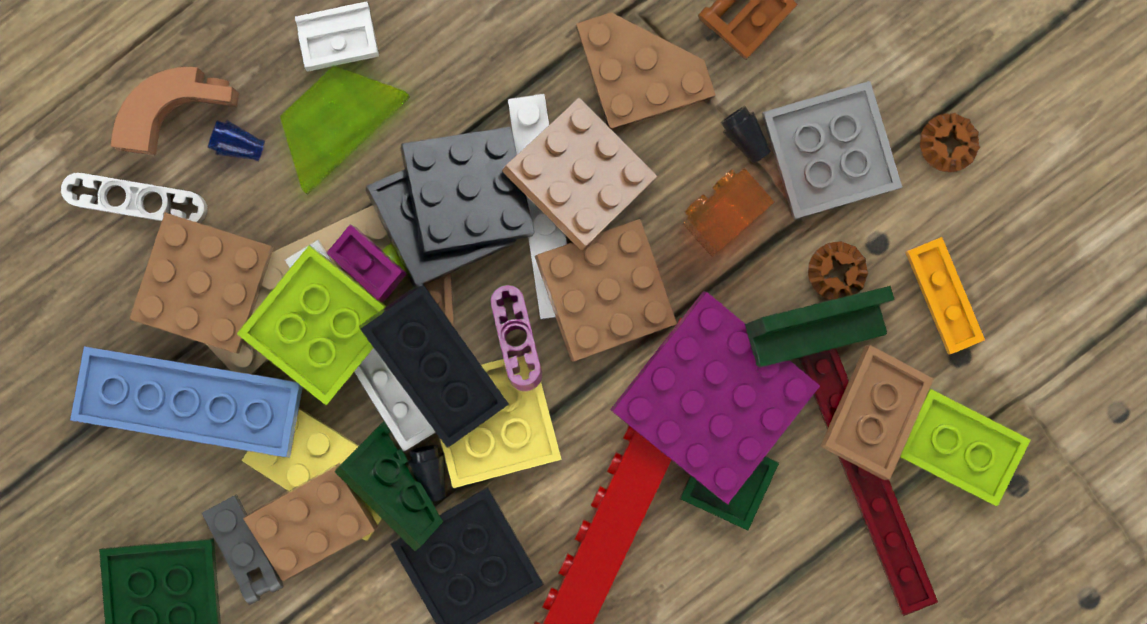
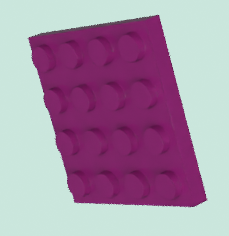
[610,291,820,504]

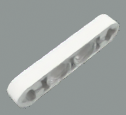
[61,173,207,223]

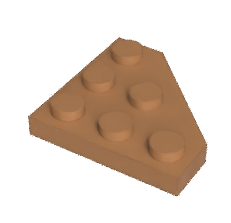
[576,13,716,130]

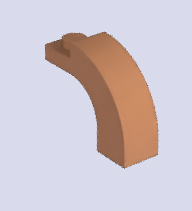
[111,67,239,156]

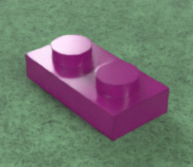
[327,224,407,302]

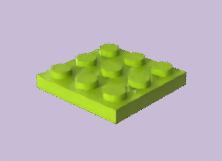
[237,245,386,405]

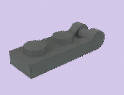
[202,495,284,605]

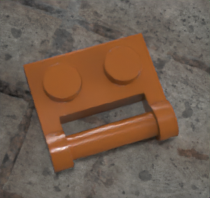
[698,0,798,60]

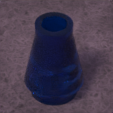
[208,120,266,162]

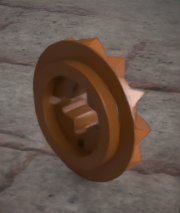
[920,113,980,172]
[808,241,868,300]

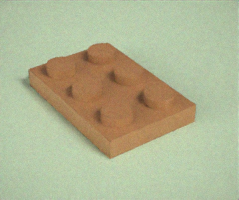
[820,345,934,480]
[243,463,378,582]

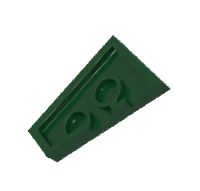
[334,421,443,551]

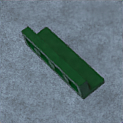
[745,286,895,368]

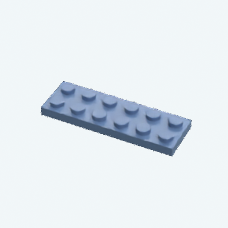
[70,347,303,458]

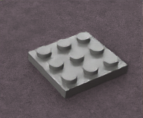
[762,81,902,220]

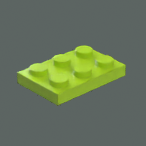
[900,389,1031,506]

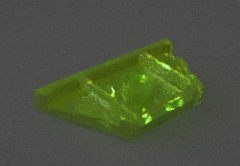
[280,65,410,195]

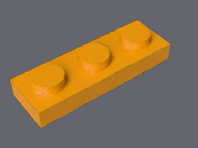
[905,237,985,354]

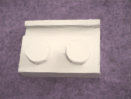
[295,1,379,72]

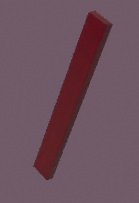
[799,348,938,616]

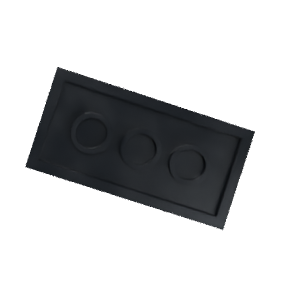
[359,282,509,448]

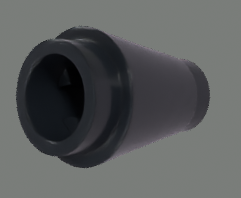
[721,106,771,164]
[408,445,446,502]

